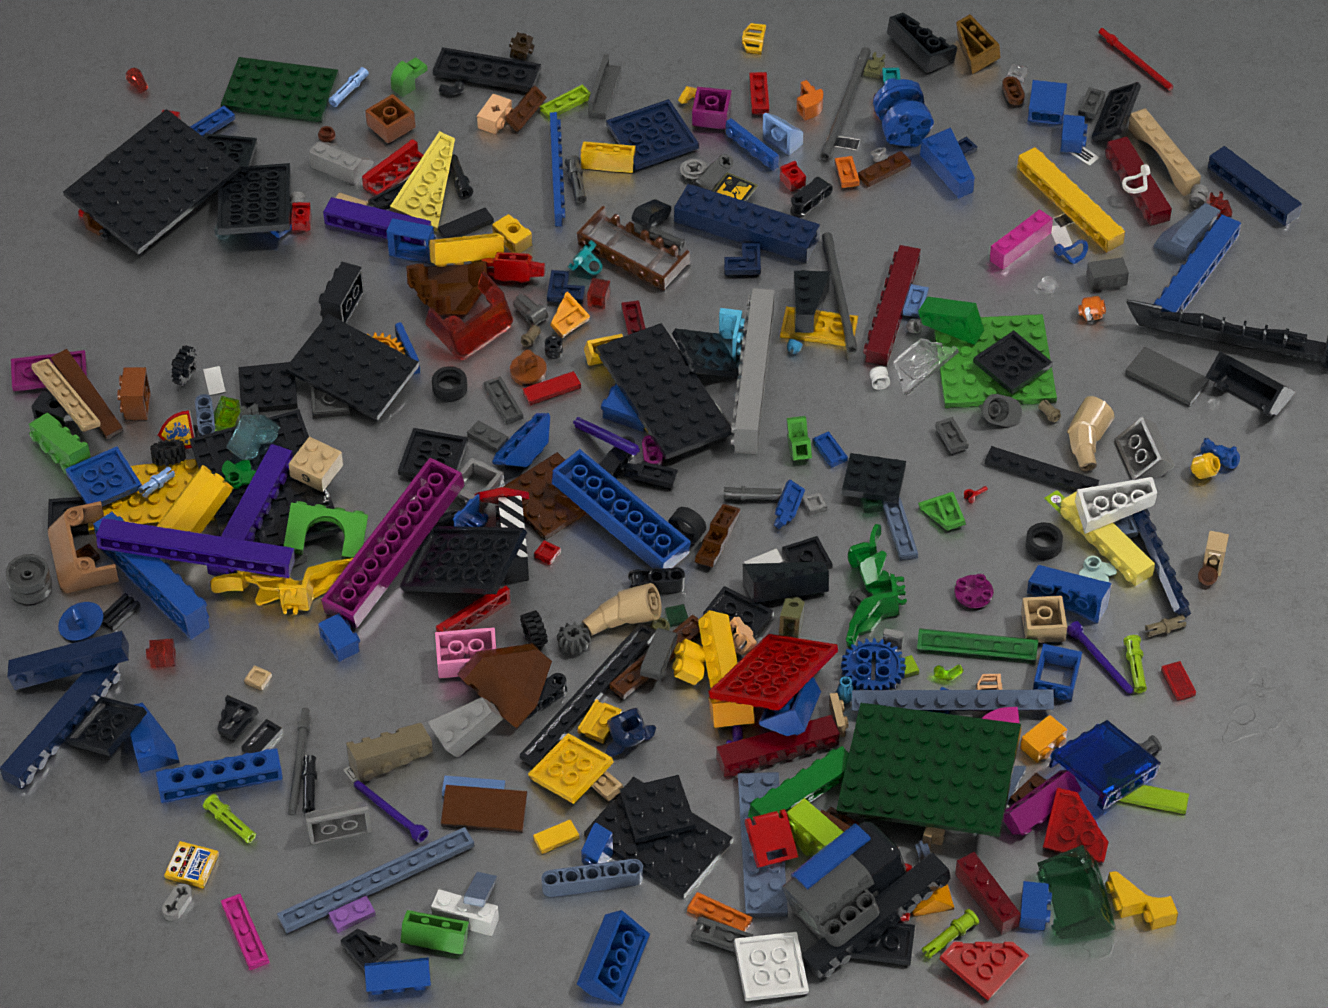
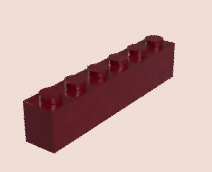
[1105,137,1172,226]
[716,715,840,777]

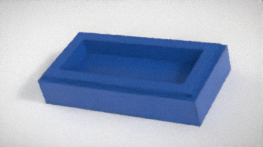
[812,431,848,468]

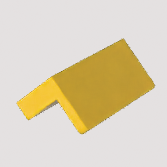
[581,141,636,173]

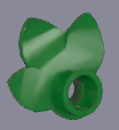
[222,459,256,489]

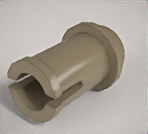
[521,325,541,348]
[1038,400,1061,422]

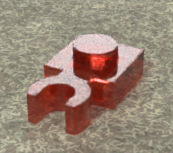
[1209,191,1233,219]

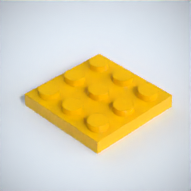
[528,733,614,804]

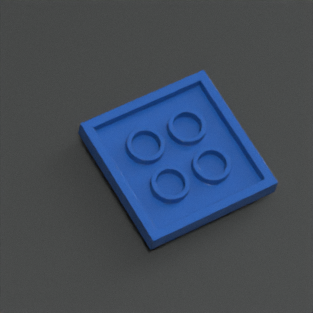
[65,446,142,507]

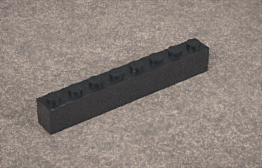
[802,852,951,980]

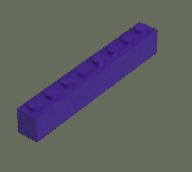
[207,444,293,576]

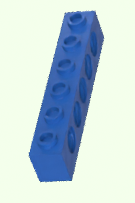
[156,748,283,803]

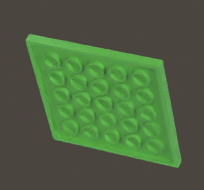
[934,314,1057,408]

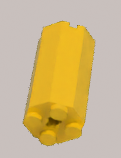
[156,465,233,533]

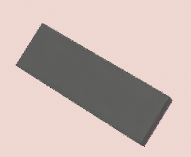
[484,376,524,425]

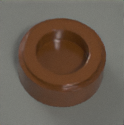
[1198,565,1218,586]

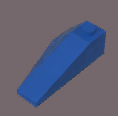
[130,702,180,773]

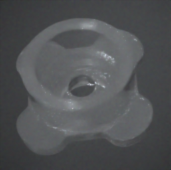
[1038,276,1059,295]

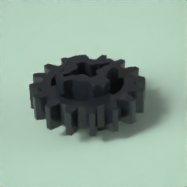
[171,345,197,386]

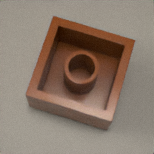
[365,94,416,144]
[117,367,151,420]

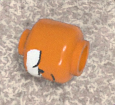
[1078,296,1106,321]

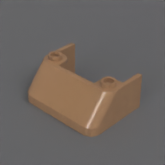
[48,501,119,593]

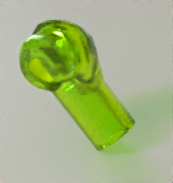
[933,664,964,681]

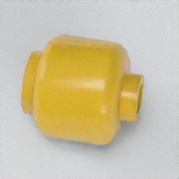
[1191,452,1220,479]

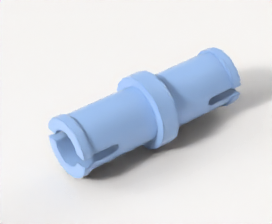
[138,467,175,498]

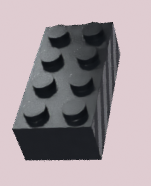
[495,496,529,582]

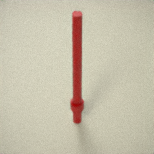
[1098,28,1174,91]

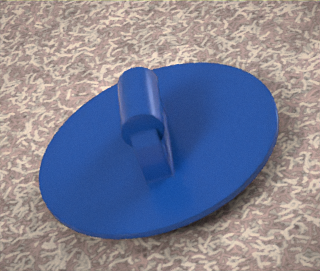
[58,602,103,641]

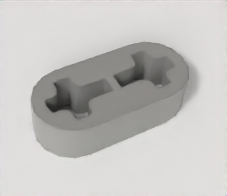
[162,884,193,921]

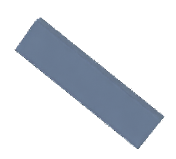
[881,498,918,561]

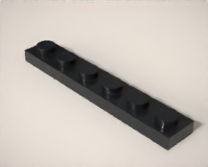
[985,446,1100,493]

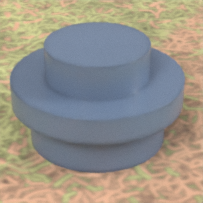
[915,840,931,861]

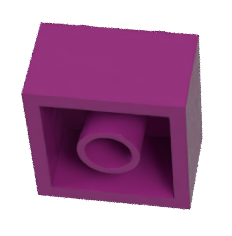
[692,87,732,129]

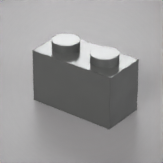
[1086,257,1129,290]

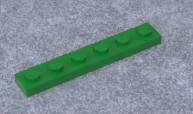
[917,628,1038,660]

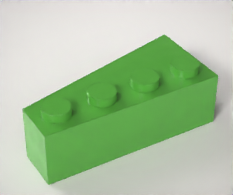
[29,412,91,475]

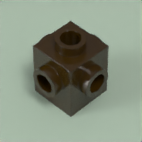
[509,32,535,61]

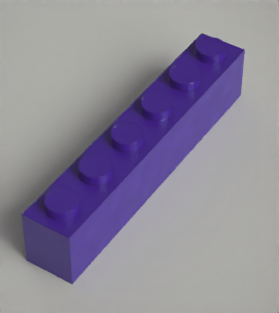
[323,197,432,246]

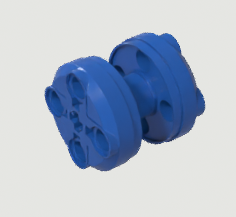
[873,78,934,147]

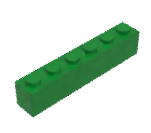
[748,746,849,821]

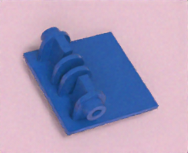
[453,494,489,527]

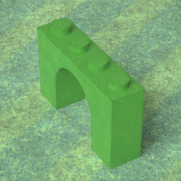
[284,501,368,560]

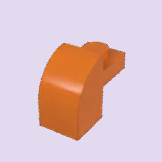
[797,80,823,121]

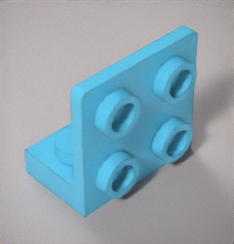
[719,308,745,362]

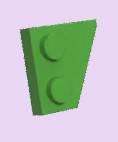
[918,492,966,531]

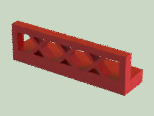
[362,139,424,196]
[436,586,511,632]

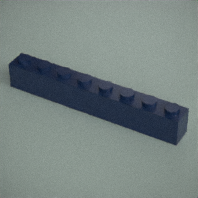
[0,664,121,789]

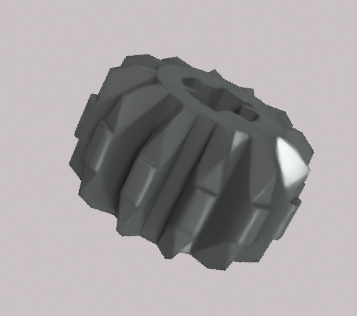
[557,621,591,656]

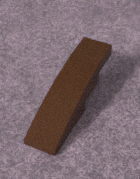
[695,504,741,568]

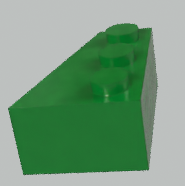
[918,296,984,345]

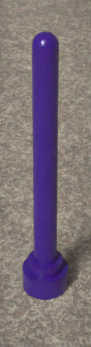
[1067,621,1134,694]
[354,781,429,843]

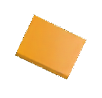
[912,884,954,917]

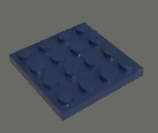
[606,99,699,170]

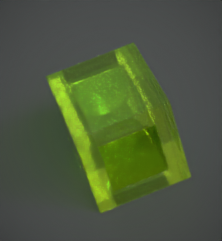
[214,396,241,428]

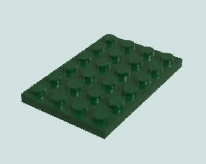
[221,57,339,122]

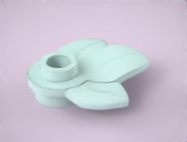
[1079,556,1117,582]

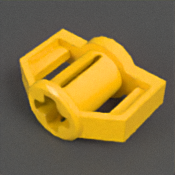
[742,23,766,55]

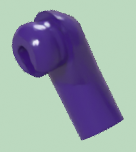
[726,725,743,744]

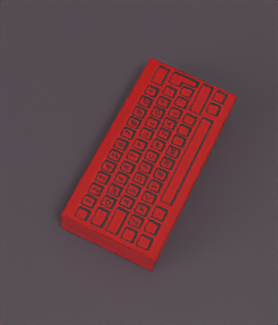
[1161,661,1196,701]

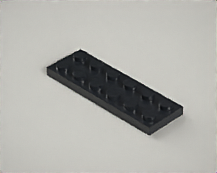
[433,47,541,92]

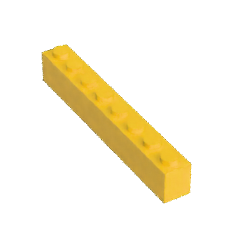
[1017,147,1125,253]

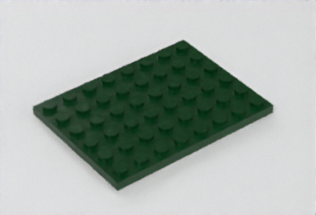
[836,703,1022,837]

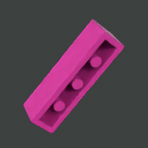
[989,209,1053,270]

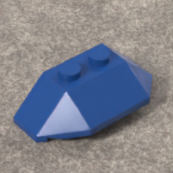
[492,413,550,467]

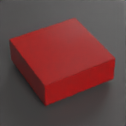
[534,540,561,565]

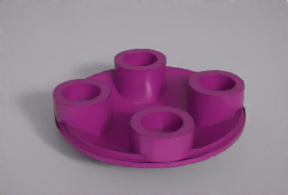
[954,574,994,608]

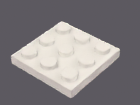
[734,932,809,1001]

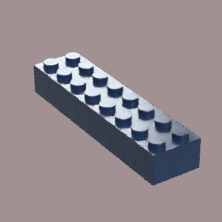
[674,184,820,263]

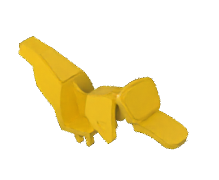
[210,558,353,615]

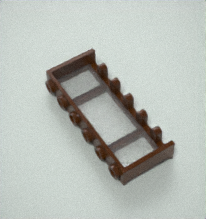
[577,206,690,291]

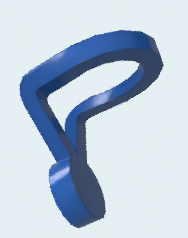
[1054,239,1088,264]

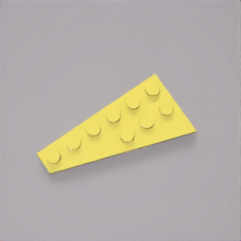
[390,131,455,232]

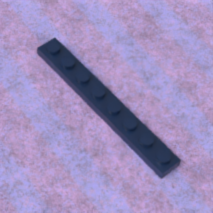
[1132,509,1191,618]

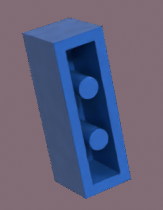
[364,957,431,995]

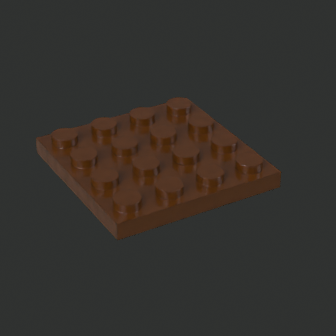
[503,452,587,541]

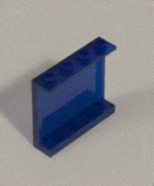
[1049,720,1161,810]

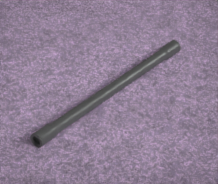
[820,47,871,160]
[822,232,858,354]

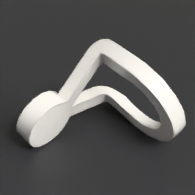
[1122,164,1150,194]

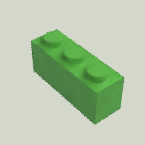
[400,910,469,955]

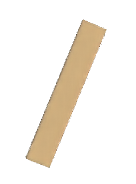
[32,359,100,432]

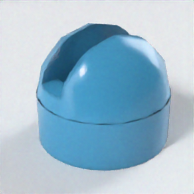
[787,339,803,354]

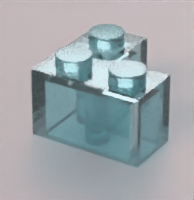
[226,415,280,460]

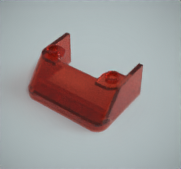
[425,271,513,359]

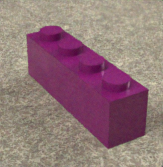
[1004,769,1082,836]

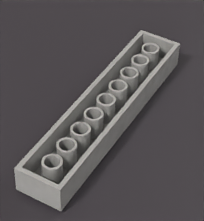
[731,288,774,455]

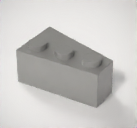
[428,697,503,758]

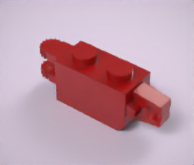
[481,252,546,283]

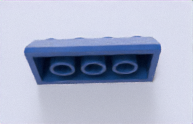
[759,677,821,736]
[577,910,650,1004]

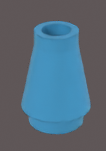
[835,676,854,704]

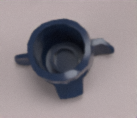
[605,708,656,756]

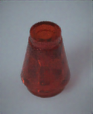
[125,67,148,93]

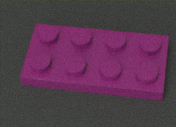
[11,350,87,391]

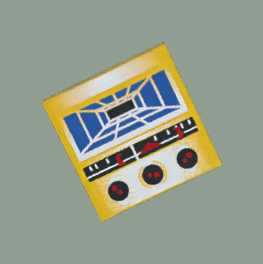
[164,841,219,889]

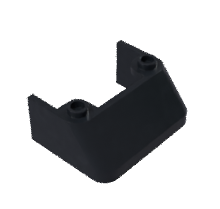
[1205,351,1295,417]

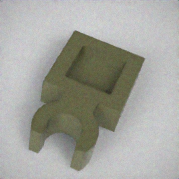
[863,52,885,79]

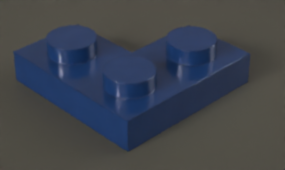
[724,243,761,275]
[547,270,585,304]

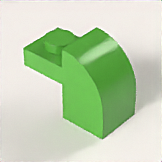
[391,57,428,97]
[786,416,812,461]

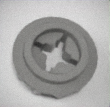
[680,159,708,181]

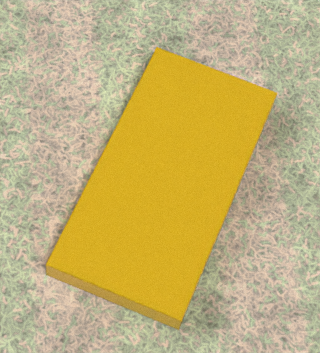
[780,306,858,346]

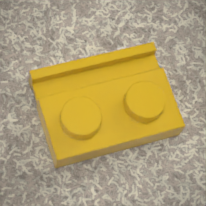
[577,699,622,744]

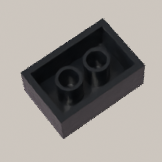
[319,262,365,324]

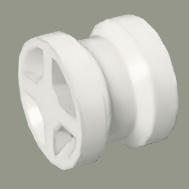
[870,366,890,390]

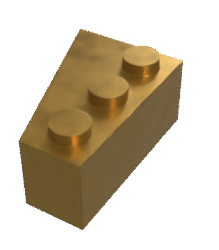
[956,14,1001,74]

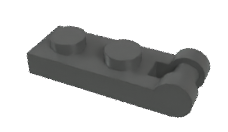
[691,917,753,953]

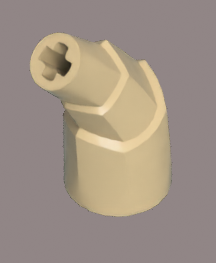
[1067,396,1115,471]
[581,583,662,636]

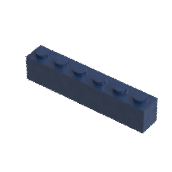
[1208,146,1302,226]
[7,630,129,690]

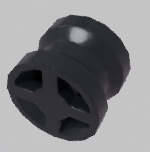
[544,335,563,359]

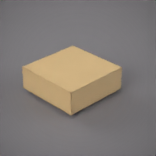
[244,665,272,691]

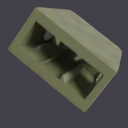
[779,597,805,638]

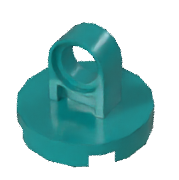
[567,240,602,275]

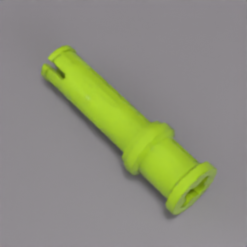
[1123,635,1147,693]
[203,794,256,843]
[921,909,979,959]

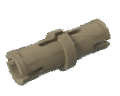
[1145,615,1186,637]

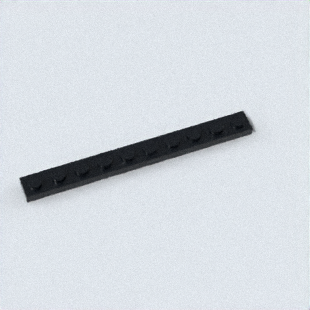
[520,623,656,767]

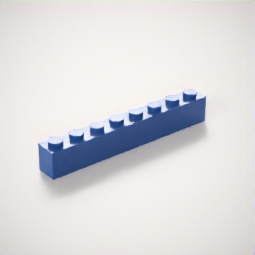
[1154,214,1241,313]

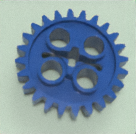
[841,638,906,690]

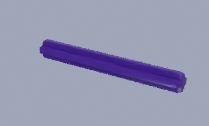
[573,417,640,456]

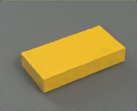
[533,819,580,854]

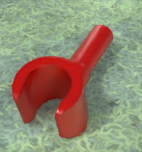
[964,486,988,504]

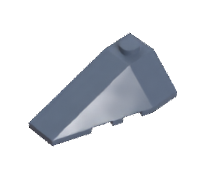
[1154,203,1221,261]

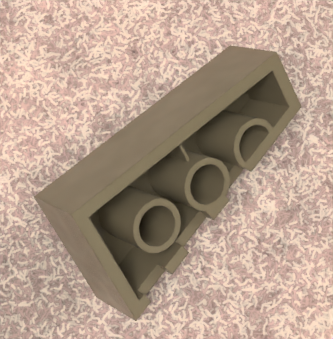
[346,723,433,782]

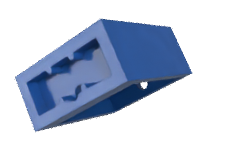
[386,218,436,264]
[1033,644,1082,701]

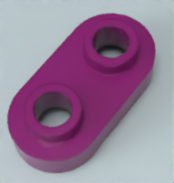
[642,435,663,465]

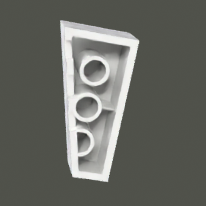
[1075,477,1157,534]

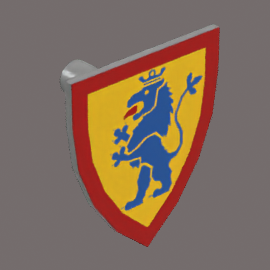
[157,410,198,449]

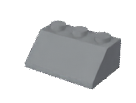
[309,141,374,185]
[1114,416,1175,480]
[305,801,372,845]

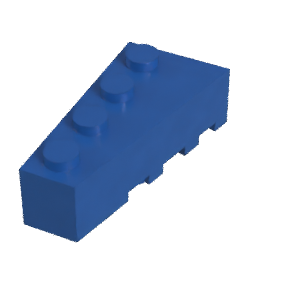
[920,127,975,199]
[1027,565,1112,623]

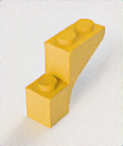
[1105,871,1178,930]

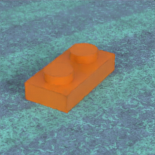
[835,156,860,188]

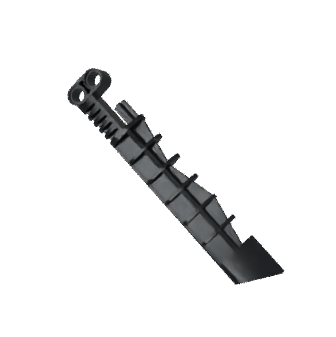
[1126,299,1328,369]

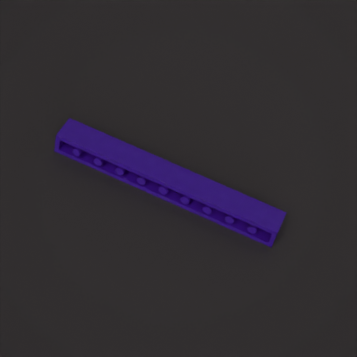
[96,518,295,578]

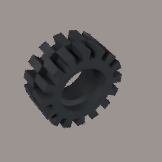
[150,439,186,466]
[520,610,548,647]

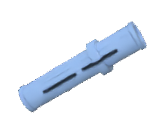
[328,67,369,107]

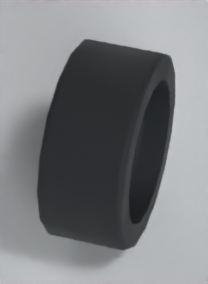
[432,366,468,402]
[668,507,706,543]
[1025,522,1063,560]

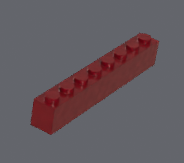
[863,245,921,366]

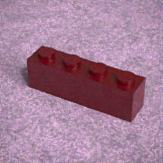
[955,852,1021,936]

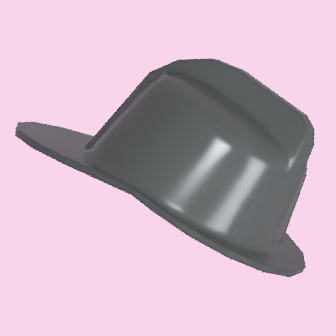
[979,394,1022,427]

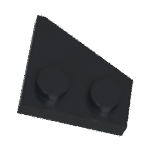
[217,695,259,741]
[340,928,399,972]

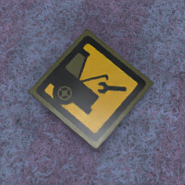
[713,172,758,201]

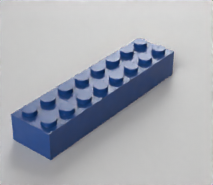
[552,449,691,569]
[93,512,210,640]

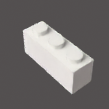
[431,889,499,936]

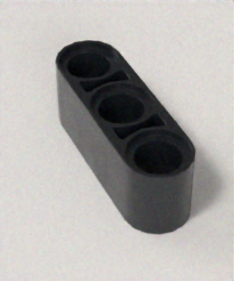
[631,199,672,228]

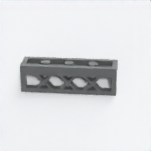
[588,54,621,119]

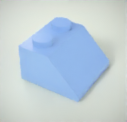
[763,113,803,156]

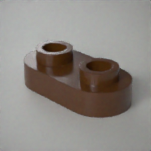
[1002,76,1025,105]

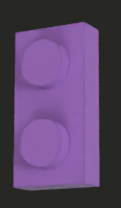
[328,896,376,933]

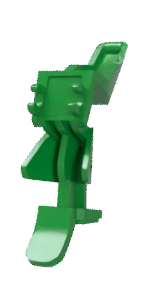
[846,524,907,649]

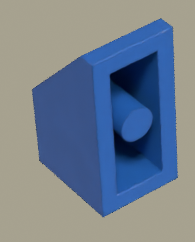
[581,823,613,865]

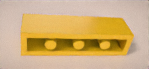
[429,233,504,267]
[698,610,737,688]

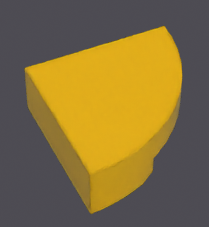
[678,86,697,104]

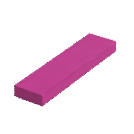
[221,894,270,970]

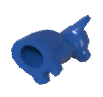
[1196,438,1240,469]

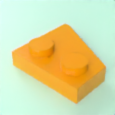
[550,291,590,338]

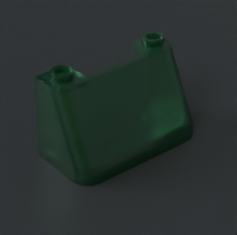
[1037,845,1116,939]

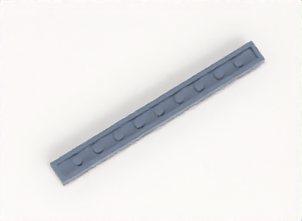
[852,690,1054,712]
[277,827,475,933]

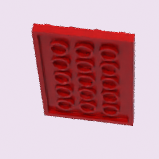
[708,634,838,710]

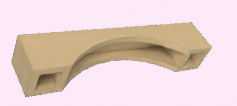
[1128,108,1201,196]

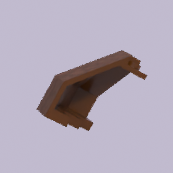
[406,261,492,317]
[458,643,552,729]

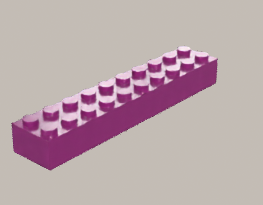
[321,458,465,629]

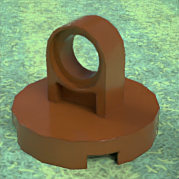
[510,350,547,386]

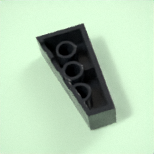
[887,12,957,73]
[793,270,830,333]
[743,562,829,603]

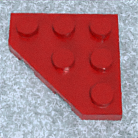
[1043,787,1109,863]
[939,942,1029,1001]

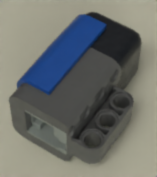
[782,821,906,947]

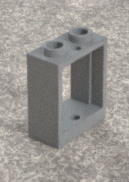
[453,458,504,513]

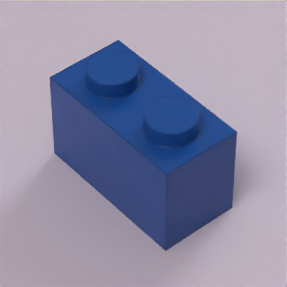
[1060,115,1088,153]
[318,613,360,662]
[1019,881,1052,931]

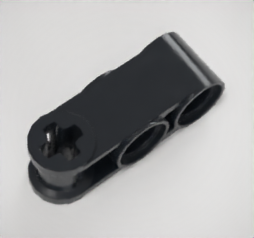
[790,176,833,218]
[599,436,636,479]
[628,567,685,594]
[526,673,568,719]

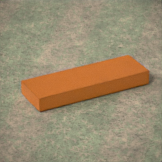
[687,892,753,932]

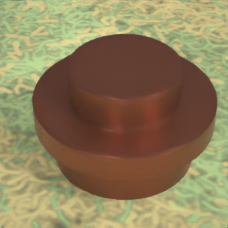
[318,126,336,142]

